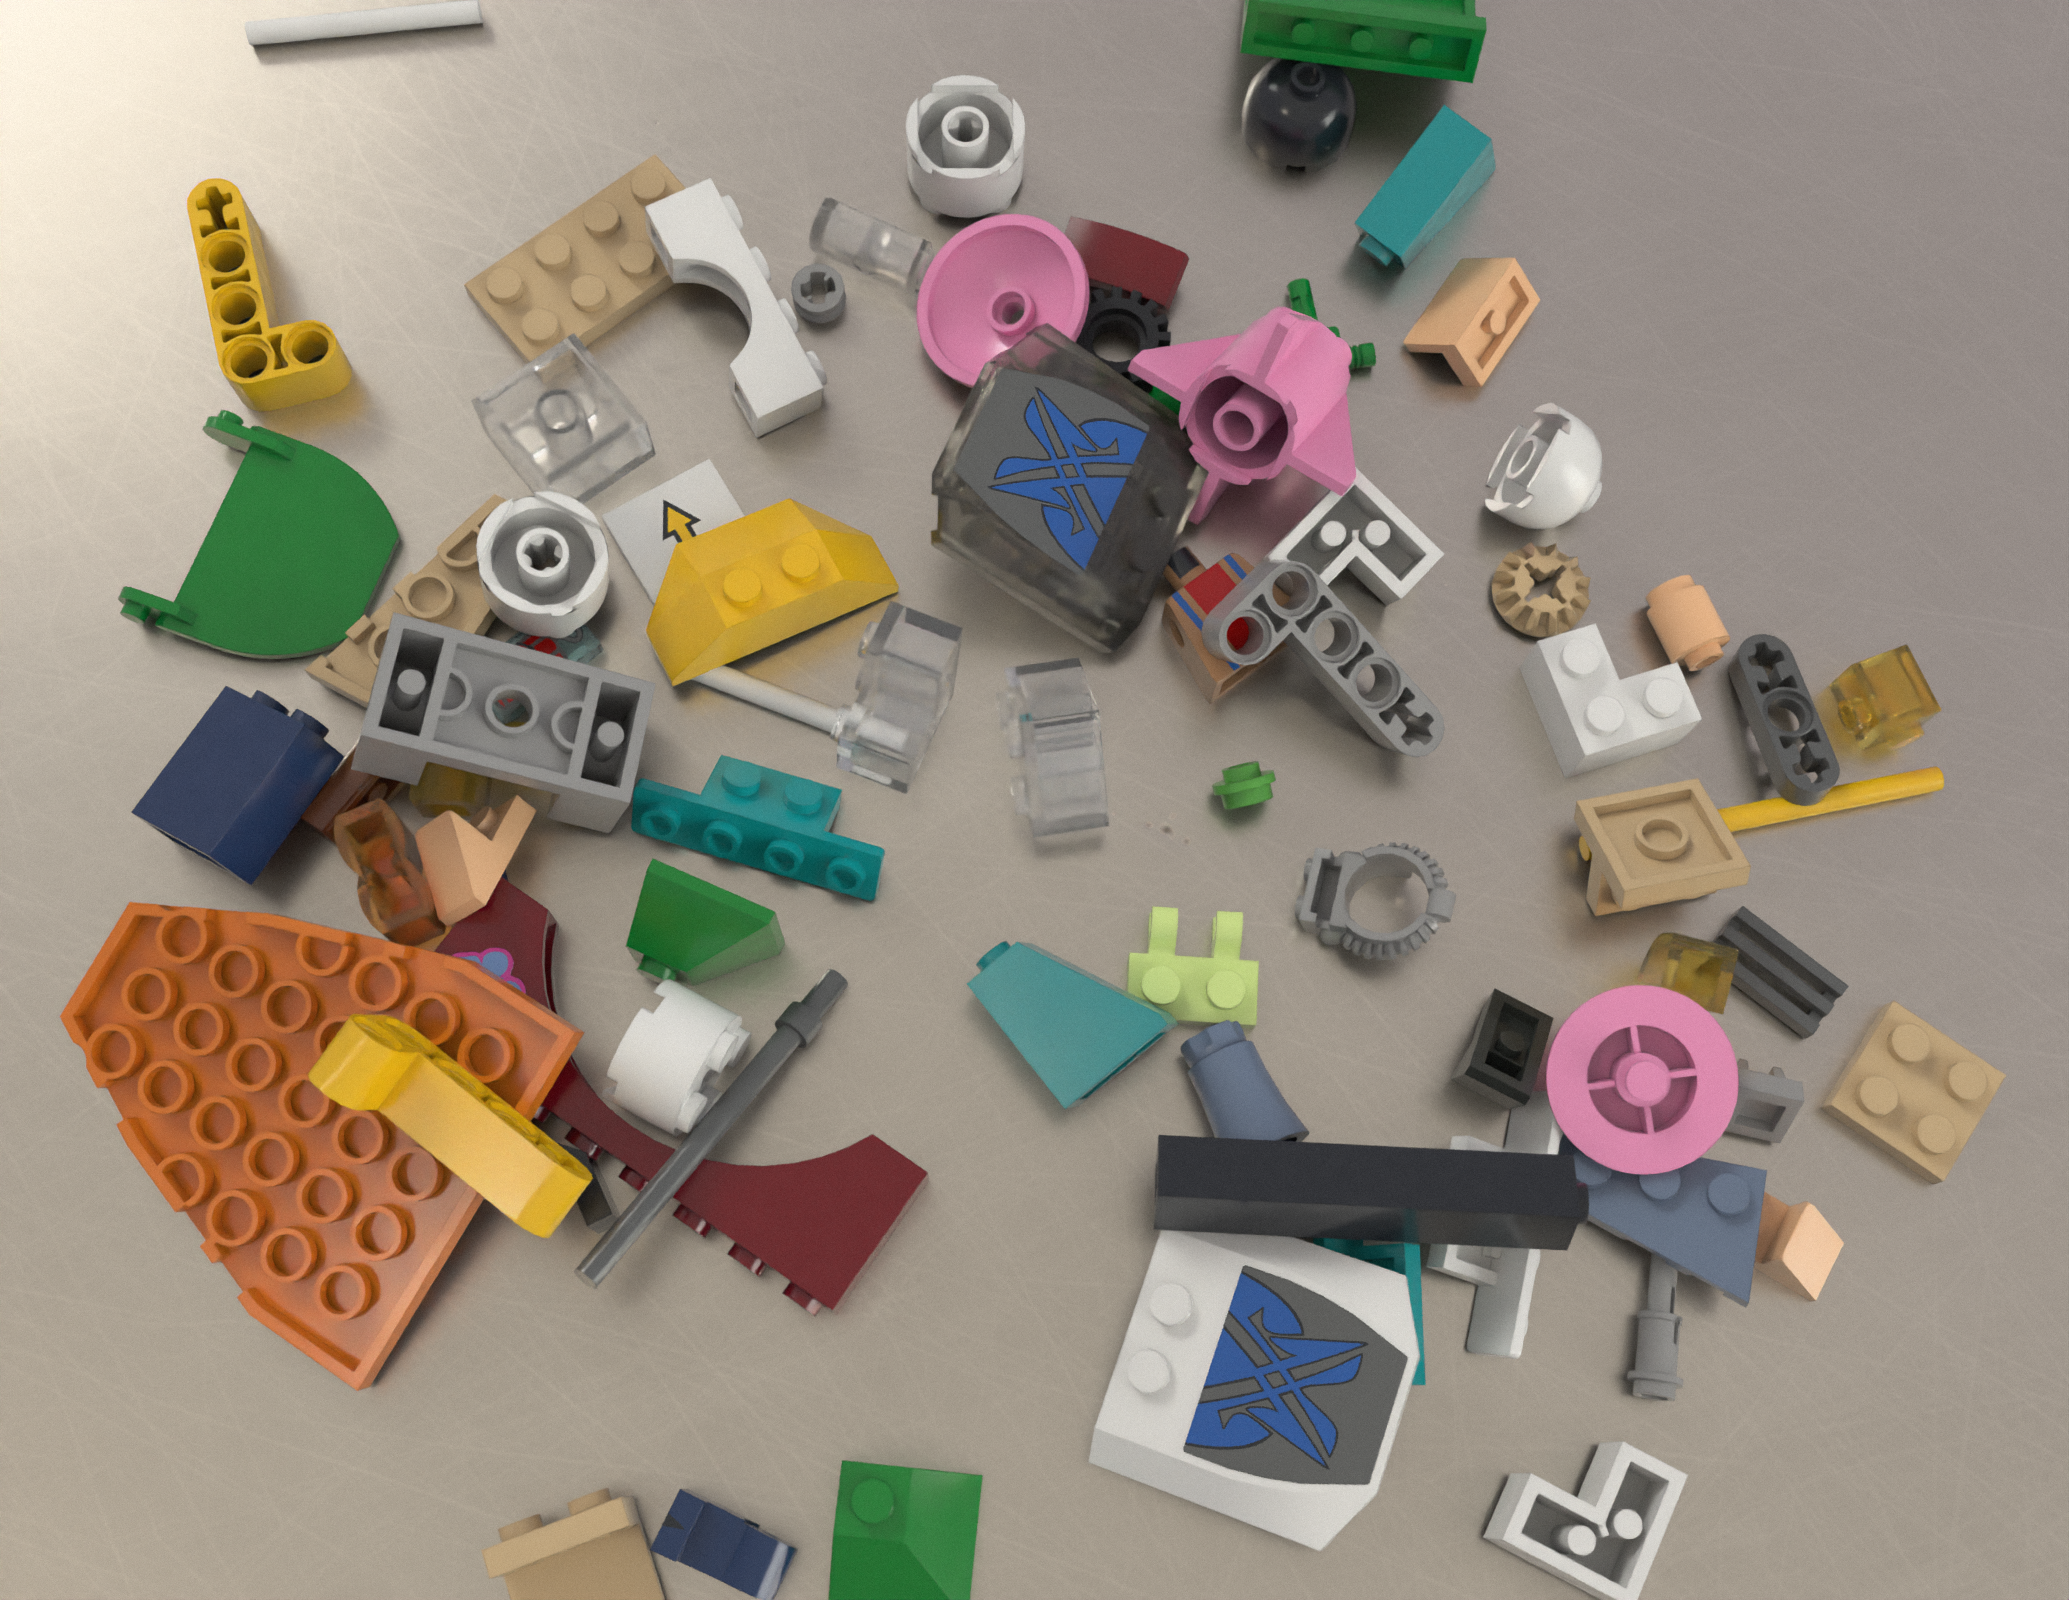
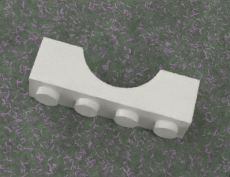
[645,178,827,438]

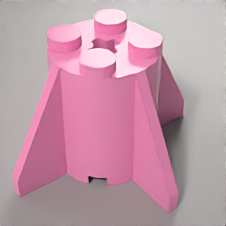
[1127,307,1356,525]

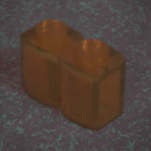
[334,798,446,947]

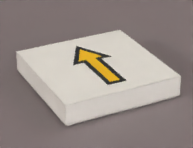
[601,459,745,606]

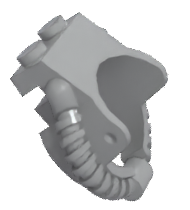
[1295,842,1456,960]

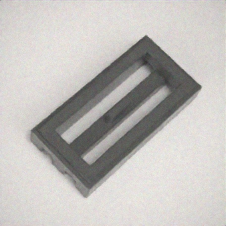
[1700,906,1849,1039]

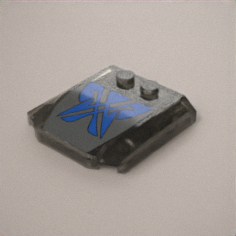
[931,323,1209,653]

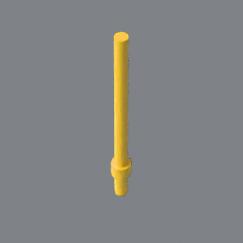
[1579,766,1944,861]

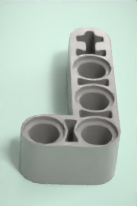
[1201,560,1445,757]

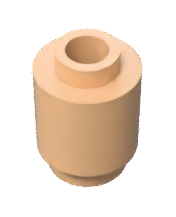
[1646,575,1730,671]

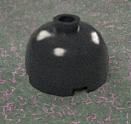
[1241,58,1357,173]

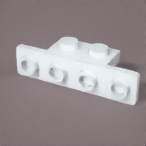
[1426,1091,1563,1359]

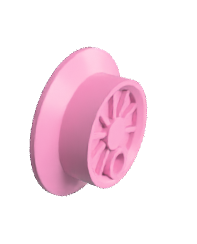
[1546,985,1739,1175]

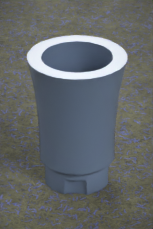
[1180,1020,1309,1142]

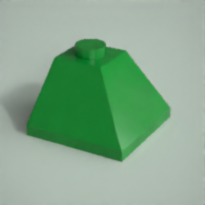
[626,859,785,986]
[828,1460,983,1600]

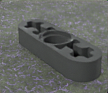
[1729,634,1840,806]

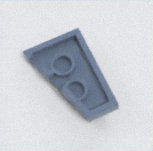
[1558,1133,1767,1308]

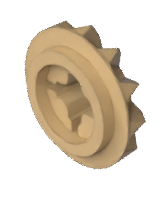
[1492,542,1591,637]

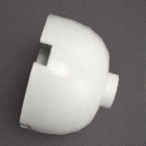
[1485,402,1603,529]

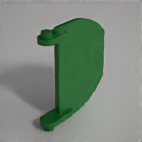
[118,410,401,659]

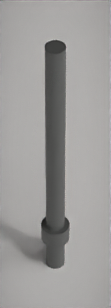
[574,969,848,1289]

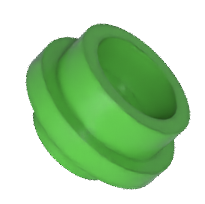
[1212,761,1276,809]

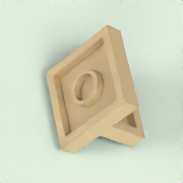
[1574,778,1751,916]

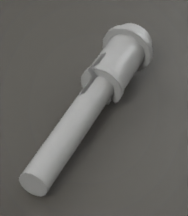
[1627,1253,1683,1401]

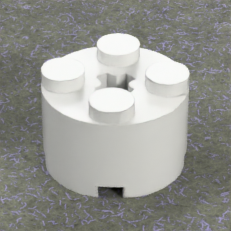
[906,75,1025,218]
[476,491,609,638]
[602,979,752,1137]

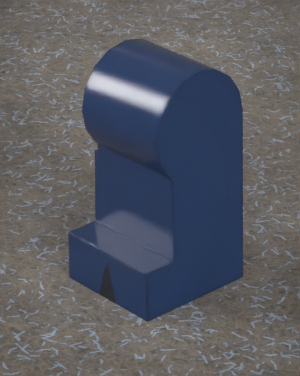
[650,1489,798,1600]

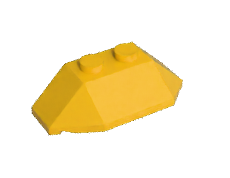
[646,498,899,687]

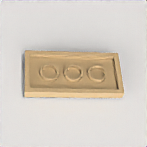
[464,154,686,379]

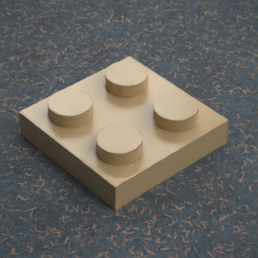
[1821,1000,2006,1185]

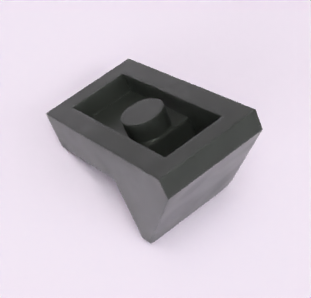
[1451,989,1554,1109]

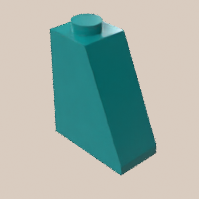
[1354,105,1496,269]
[967,941,1179,1109]

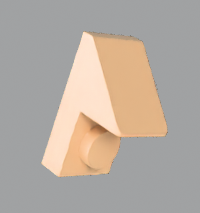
[415,795,537,927]
[1754,1192,1844,1301]

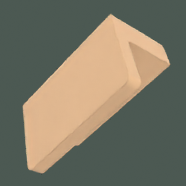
[1403,257,1540,387]

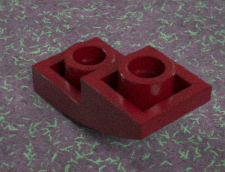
[1064,216,1189,311]

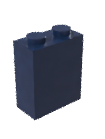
[131,686,344,885]

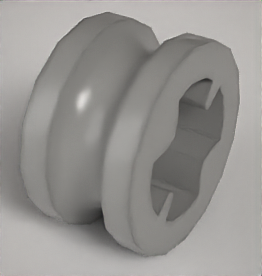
[791,264,846,323]

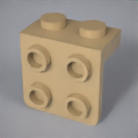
[481,1488,665,1600]

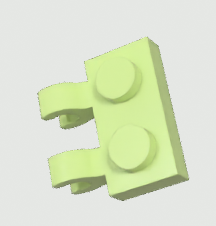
[1126,906,1259,1029]

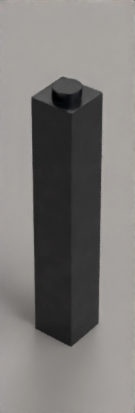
[1154,1135,1589,1251]

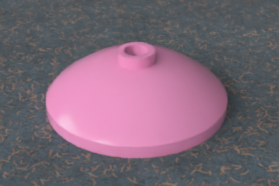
[917,214,1090,391]

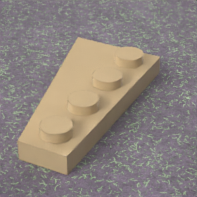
[305,494,508,708]

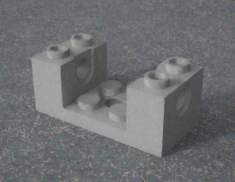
[351,612,656,833]

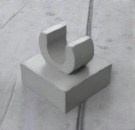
[1725,1059,1804,1143]

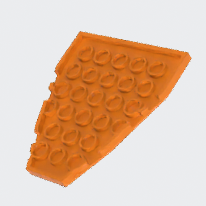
[59,902,585,1391]

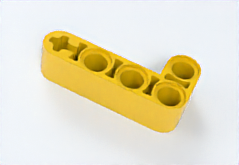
[187,178,352,412]
[308,1014,593,1238]

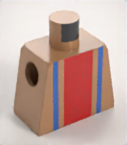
[1159,546,1290,704]

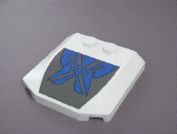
[1089,1230,1420,1551]

